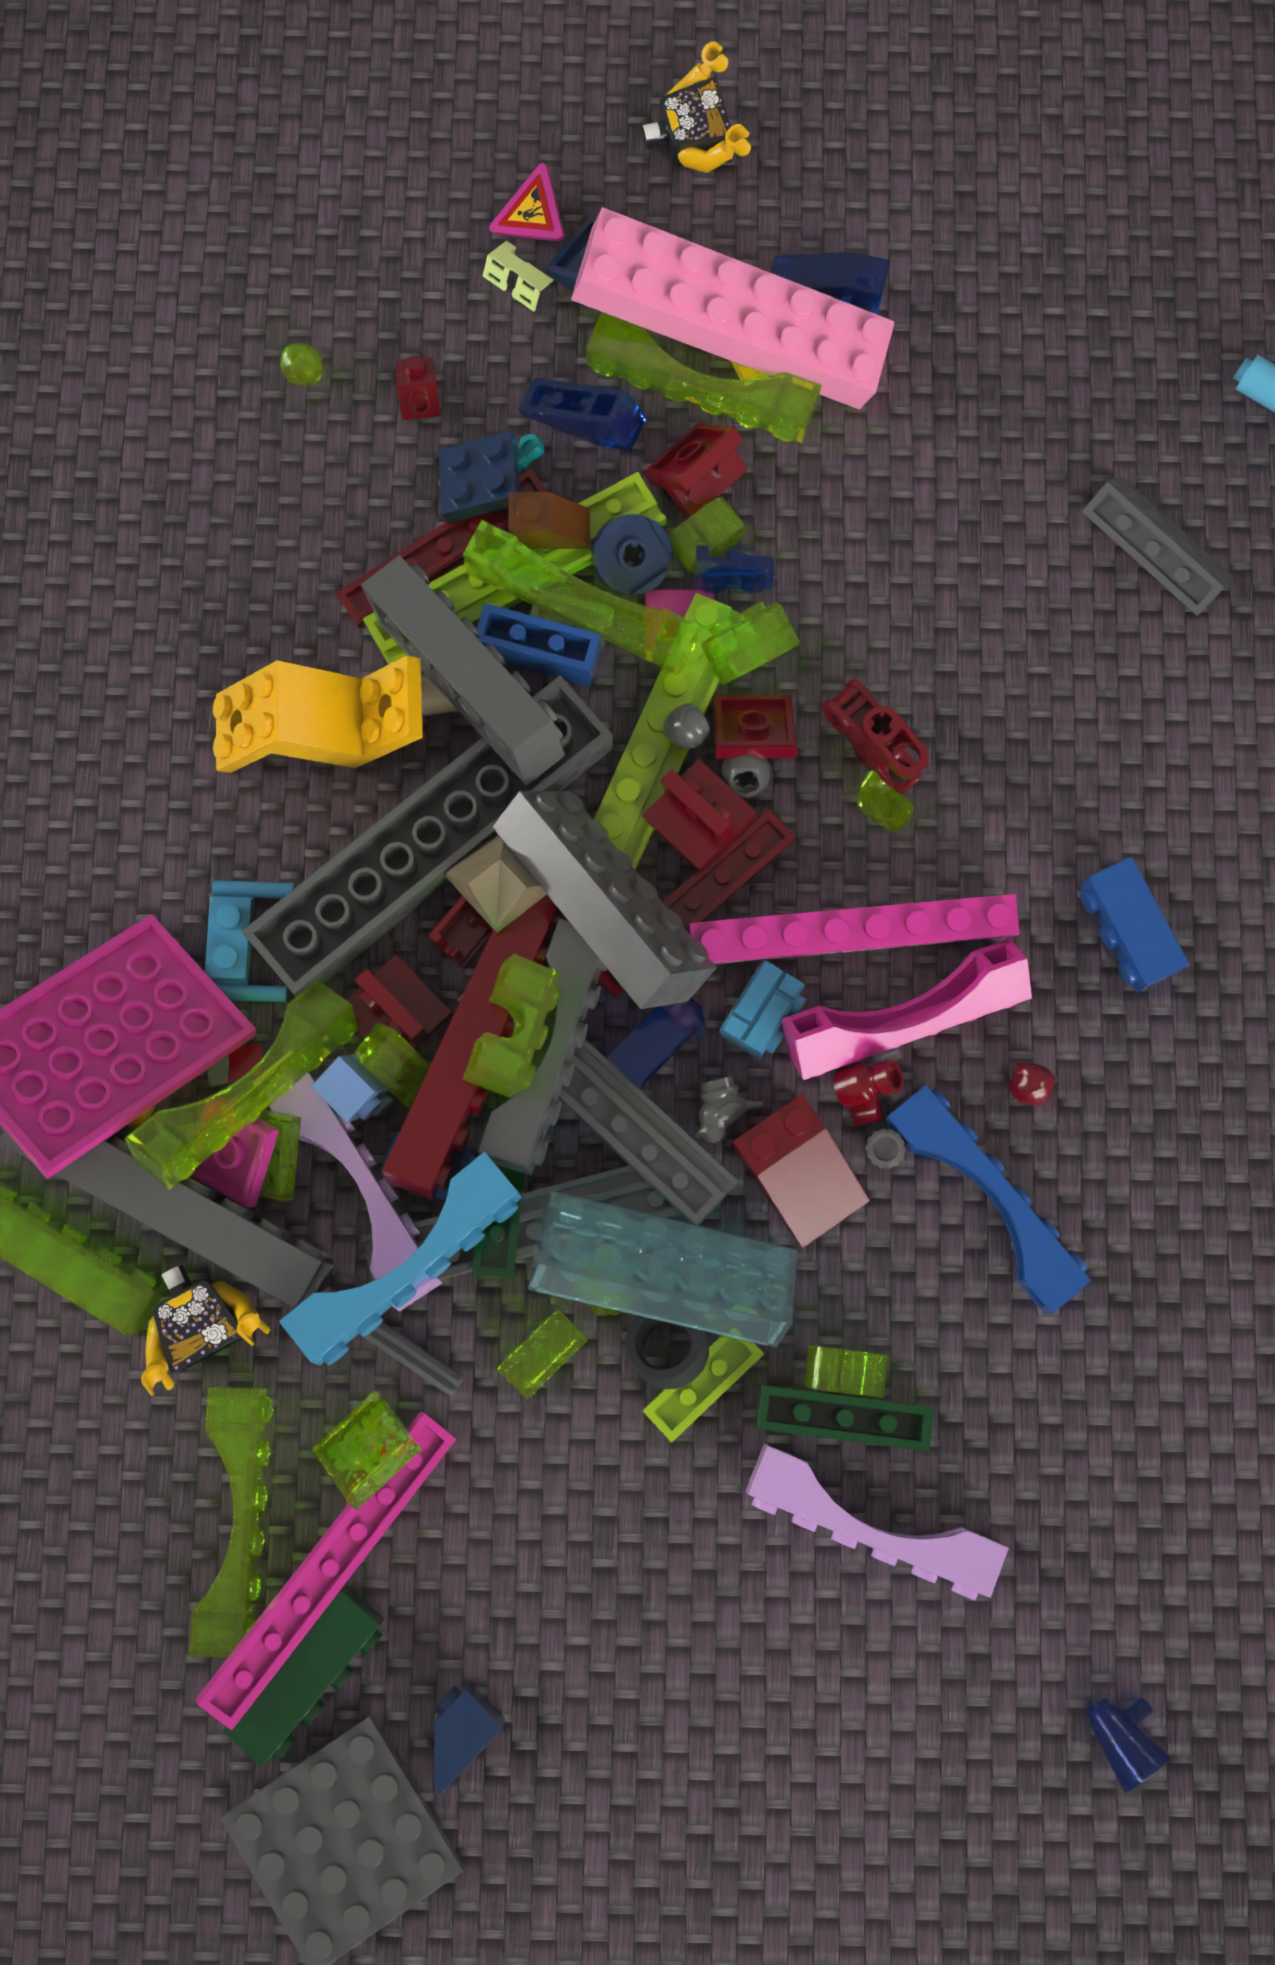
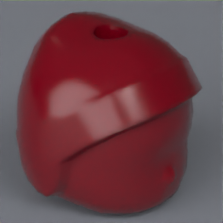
[1008,1062,1055,1107]

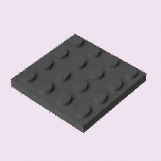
[220,1714,464,1965]

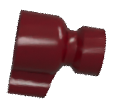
[834,1059,903,1126]

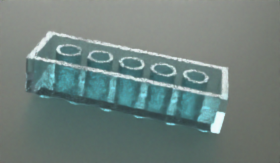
[528,1191,797,1348]

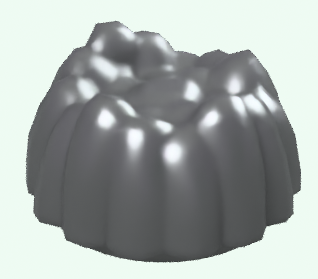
[865,1129,906,1168]

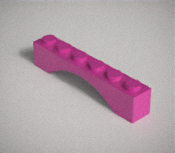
[781,939,1032,1080]

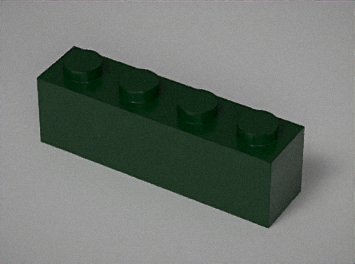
[753,1384,934,1452]
[223,1585,385,1767]

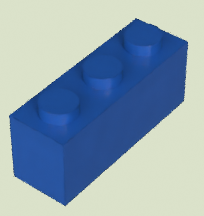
[476,603,601,687]
[1079,857,1190,993]

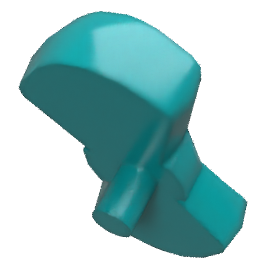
[517,434,544,473]

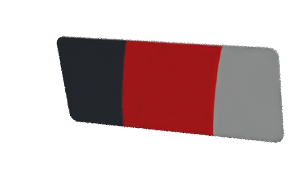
[207,1040,287,1086]

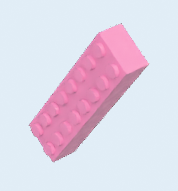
[571,207,895,410]

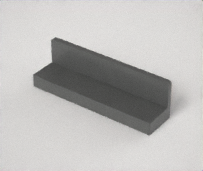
[1082,475,1235,616]

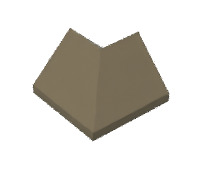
[444,833,547,933]

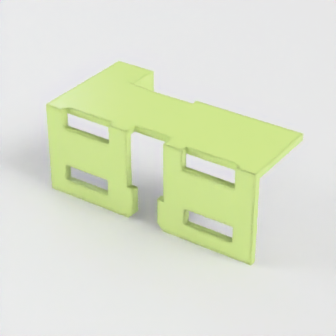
[483,241,553,311]

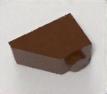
[509,492,590,549]

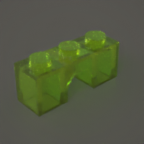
[463,954,561,1098]

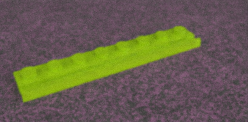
[363,472,666,665]
[594,593,748,870]

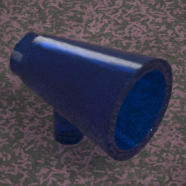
[1085,1697,1171,1793]

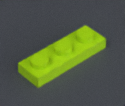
[642,1323,764,1443]

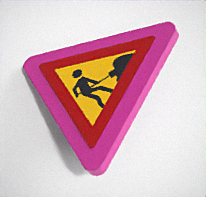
[489,163,565,241]

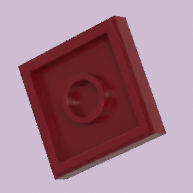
[712,695,797,759]

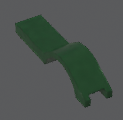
[472,1086,525,1279]

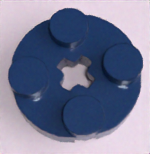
[590,514,672,594]

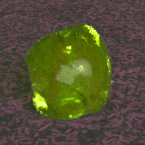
[280,343,323,387]

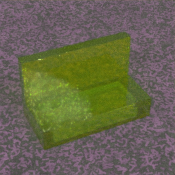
[496,1309,588,1400]

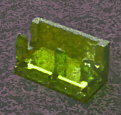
[354,1023,430,1111]

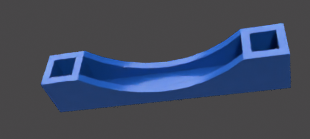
[883,1085,1091,1314]

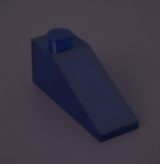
[770,252,891,315]
[518,378,647,451]

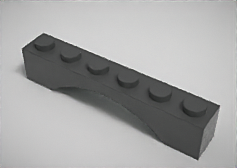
[478,919,608,1175]

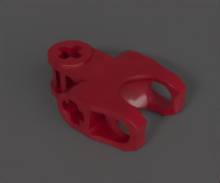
[821,678,930,795]

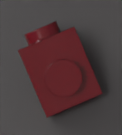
[395,356,440,420]

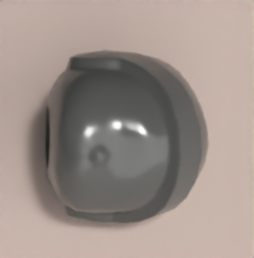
[664,703,710,749]

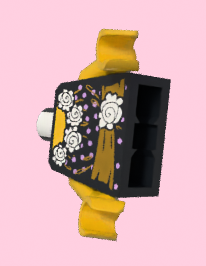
[641,42,751,173]
[141,1265,270,1396]

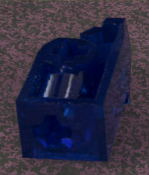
[607,997,707,1089]

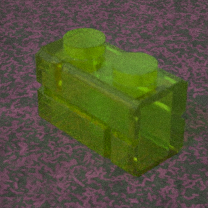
[701,601,800,685]

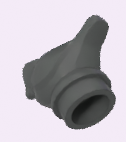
[693,1076,764,1145]

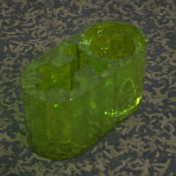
[668,497,748,574]
[804,1345,889,1398]

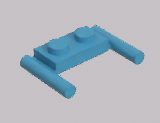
[205,880,296,1003]

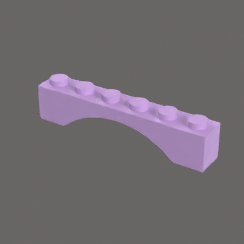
[263,1069,442,1311]
[745,1444,1009,1600]

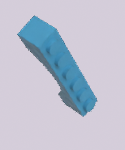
[279,1152,522,1366]

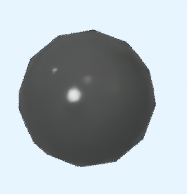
[720,755,771,799]

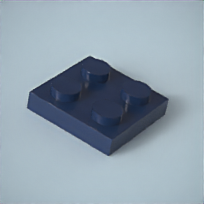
[439,430,520,523]

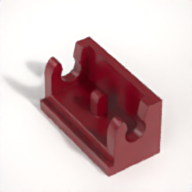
[428,895,493,970]

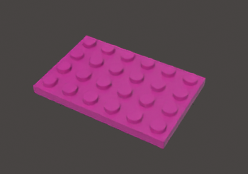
[0,914,256,1179]

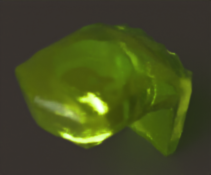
[856,770,914,833]

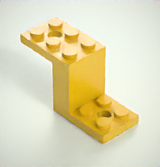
[213,655,423,773]

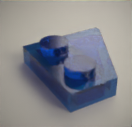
[693,545,775,594]

